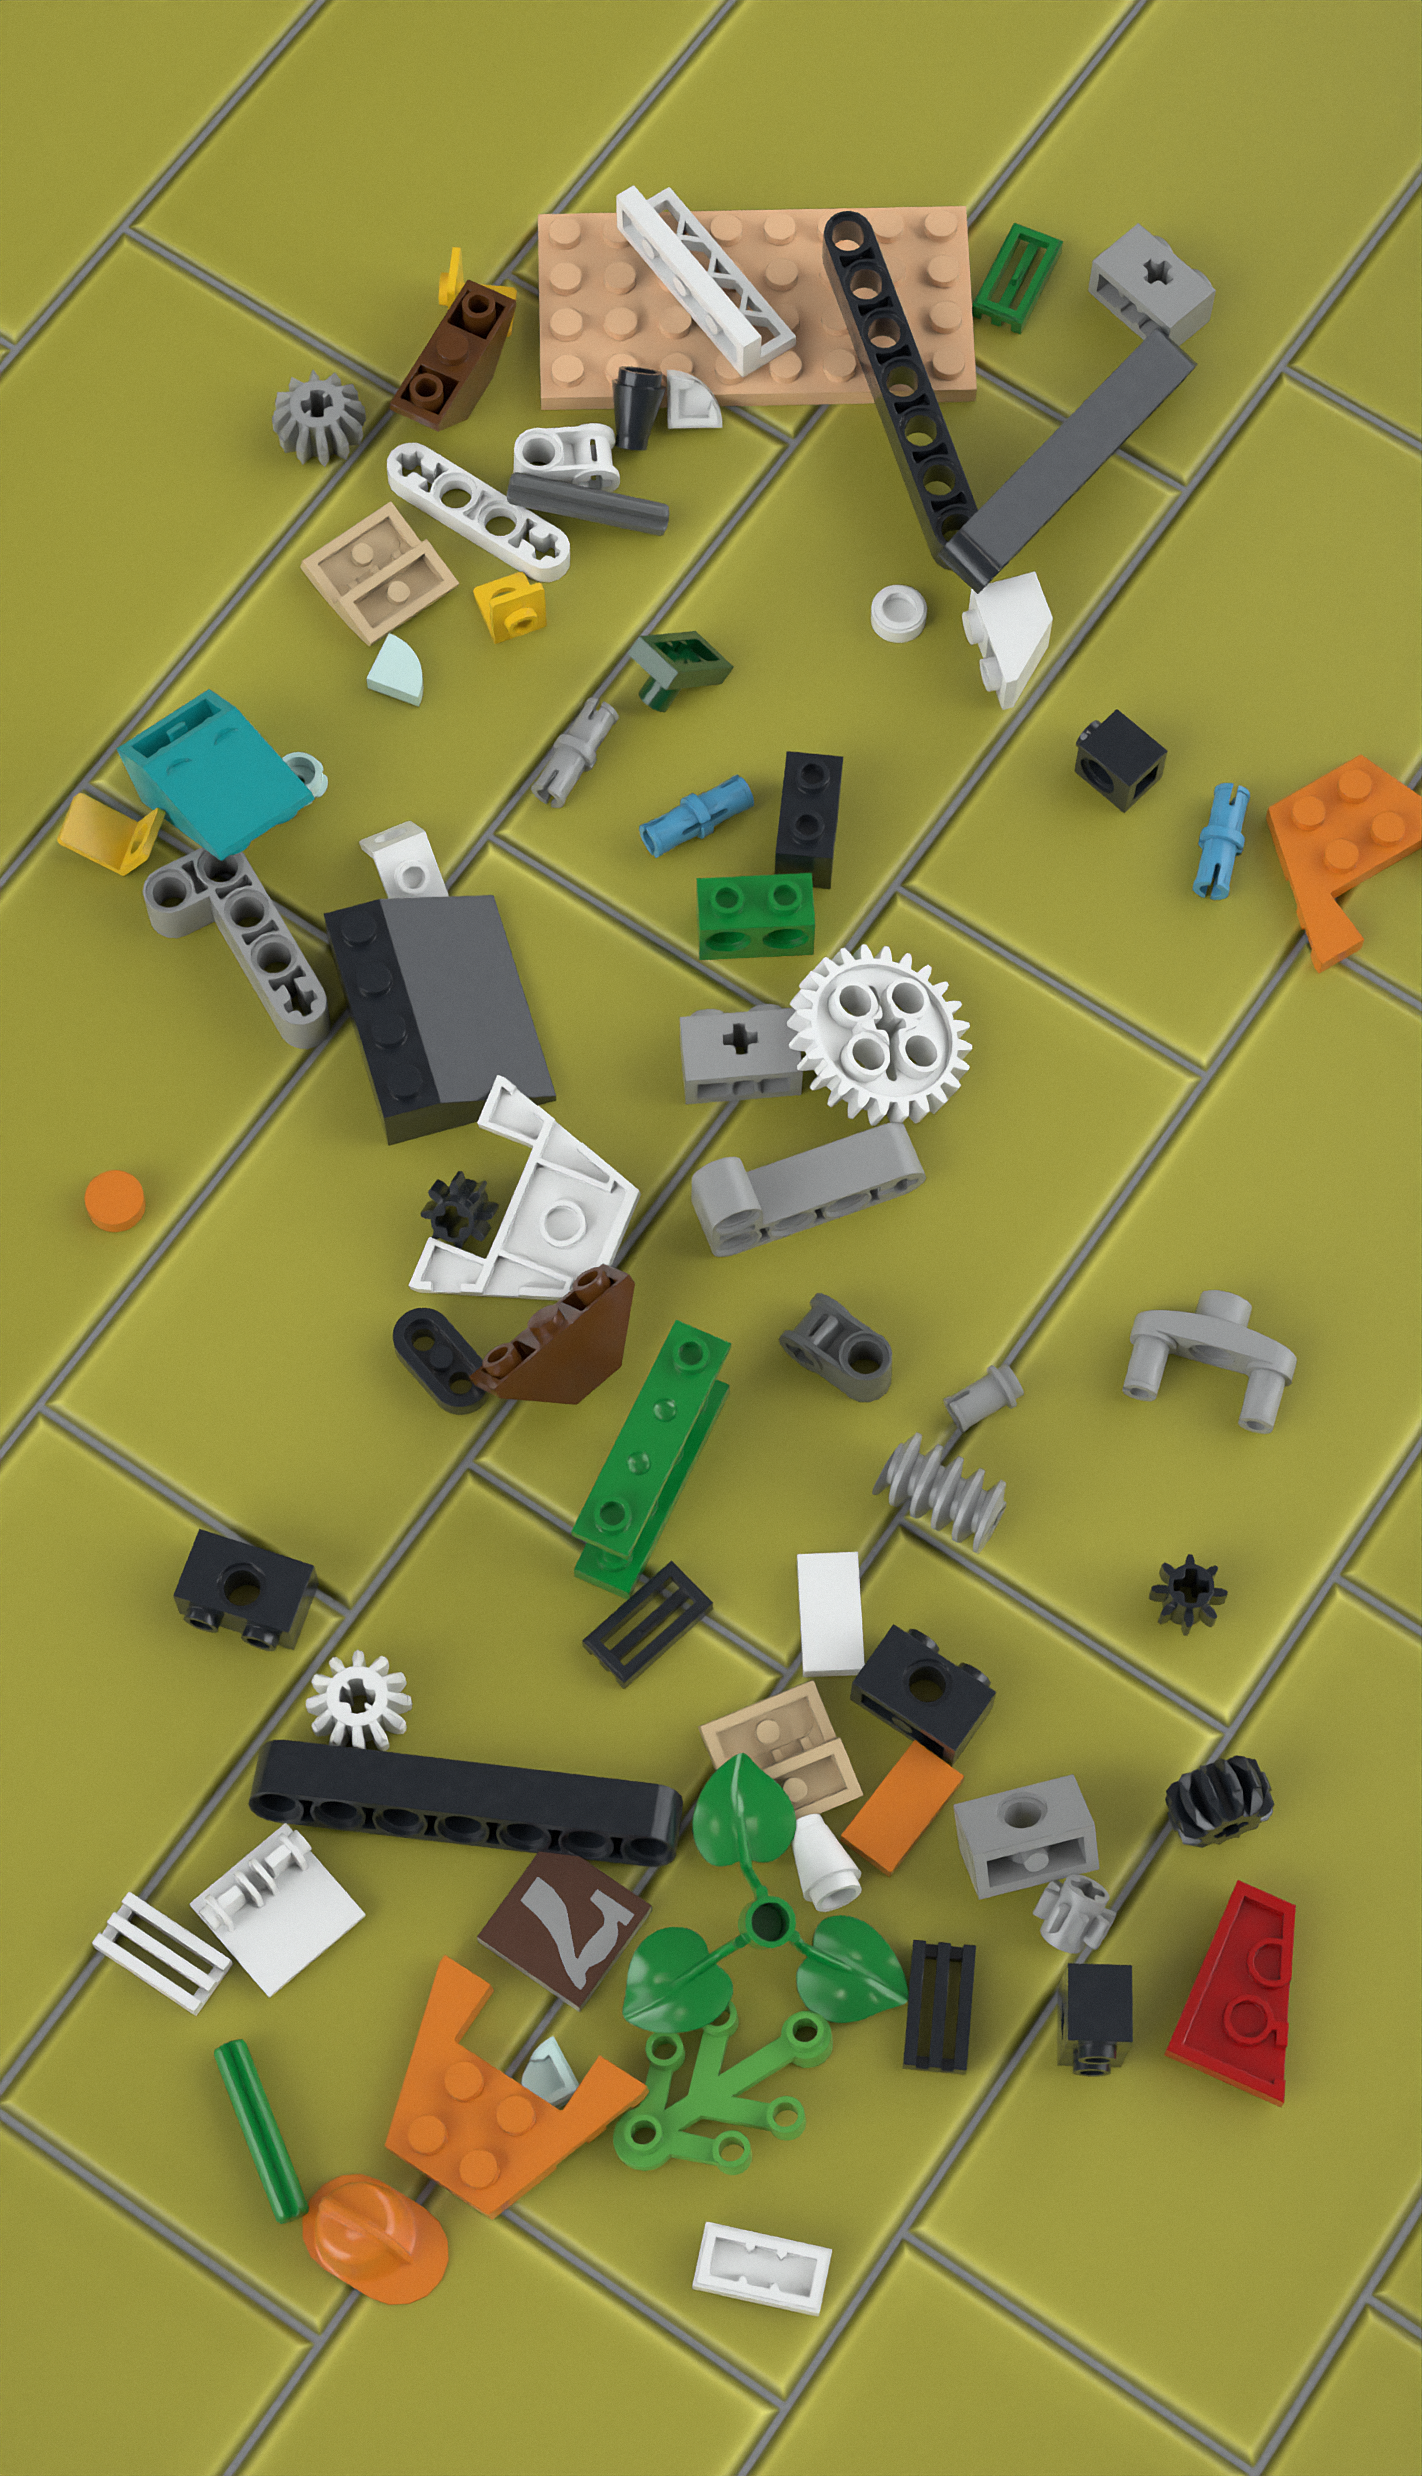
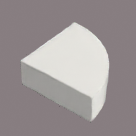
[667,370,723,429]

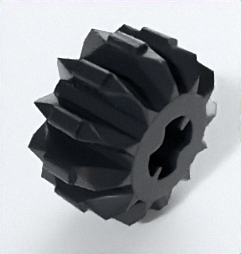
[1165,1755,1275,1848]

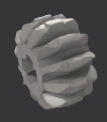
[272,370,366,467]

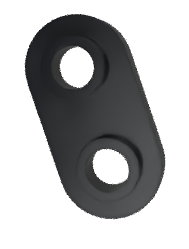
[393,1308,490,1415]

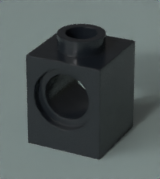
[1074,709,1168,813]

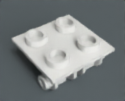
[189,1823,366,1998]

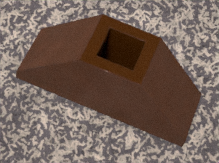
[389,279,516,432]
[469,1263,635,1405]

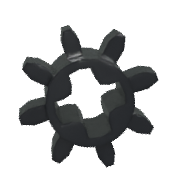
[420,1171,499,1249]
[1149,1554,1228,1636]

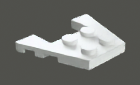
[408,1075,641,1301]

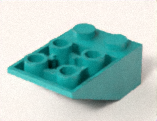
[116,689,315,861]

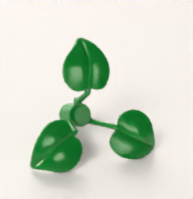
[622,1753,909,2034]

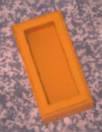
[840,1740,965,1878]

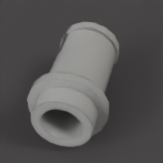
[943,1364,1024,1432]

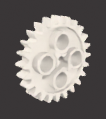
[787,944,972,1126]

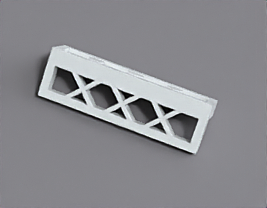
[616,185,796,378]

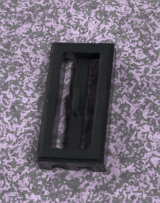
[582,1560,713,1689]
[902,1940,976,2075]

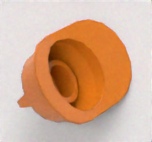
[302,2174,449,2305]

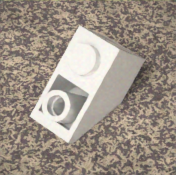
[962,571,1053,710]

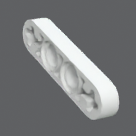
[387,443,570,582]

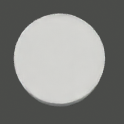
[871,585,927,643]

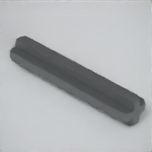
[507,472,670,536]

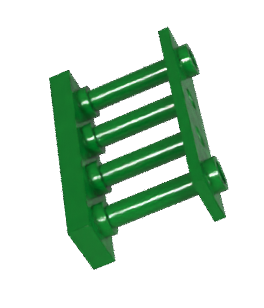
[571,1320,732,1600]

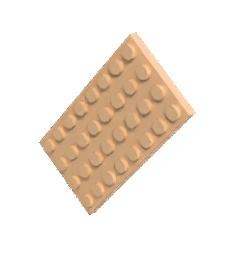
[538,206,977,410]

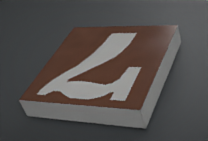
[477,1838,652,2012]

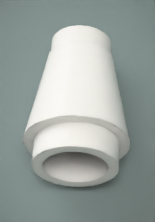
[791,1814,862,1912]

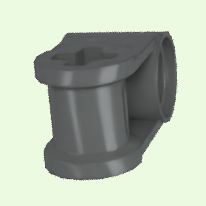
[779,1293,892,1402]

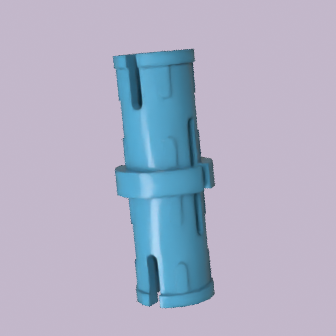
[639,774,754,858]
[1193,783,1250,900]

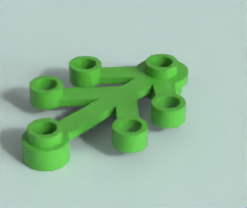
[613,2000,833,2175]

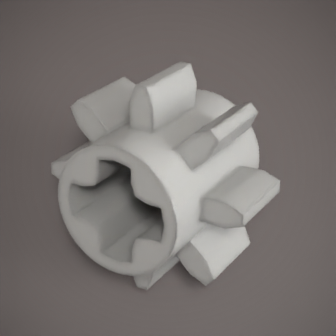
[1033,1874,1116,1954]

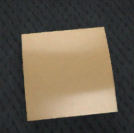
[300,501,459,647]
[698,1680,863,1820]

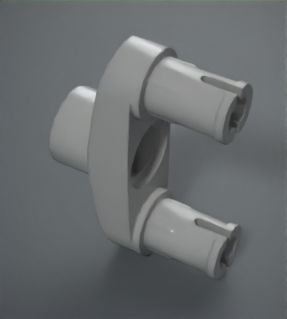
[1122,1290,1297,1434]

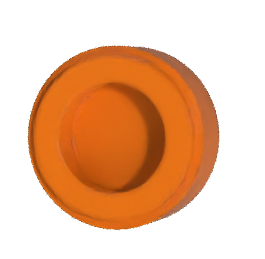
[85,1170,146,1232]

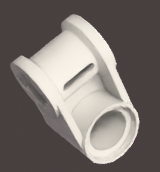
[513,423,620,492]

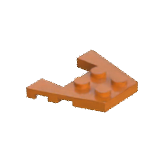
[1266,754,1422,974]
[385,1955,650,2220]

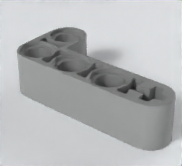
[143,847,331,1049]
[691,1122,926,1257]

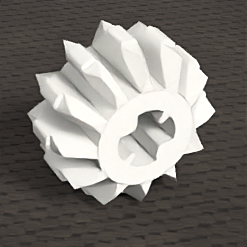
[306,1650,412,1752]

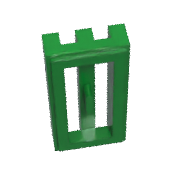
[972,223,1063,335]

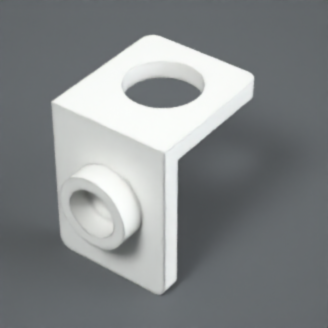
[359,821,449,899]

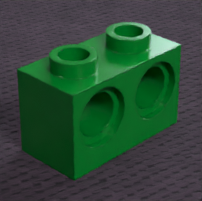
[696,873,815,960]

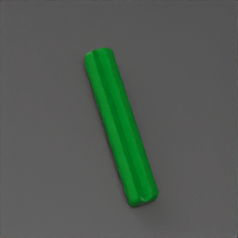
[214,2039,309,2224]

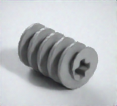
[872,1432,1007,1554]

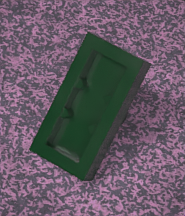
[627,631,734,712]

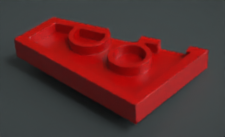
[1164,1880,1296,2107]

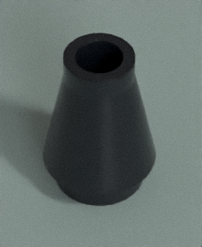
[612,366,666,451]

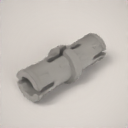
[531,698,619,808]

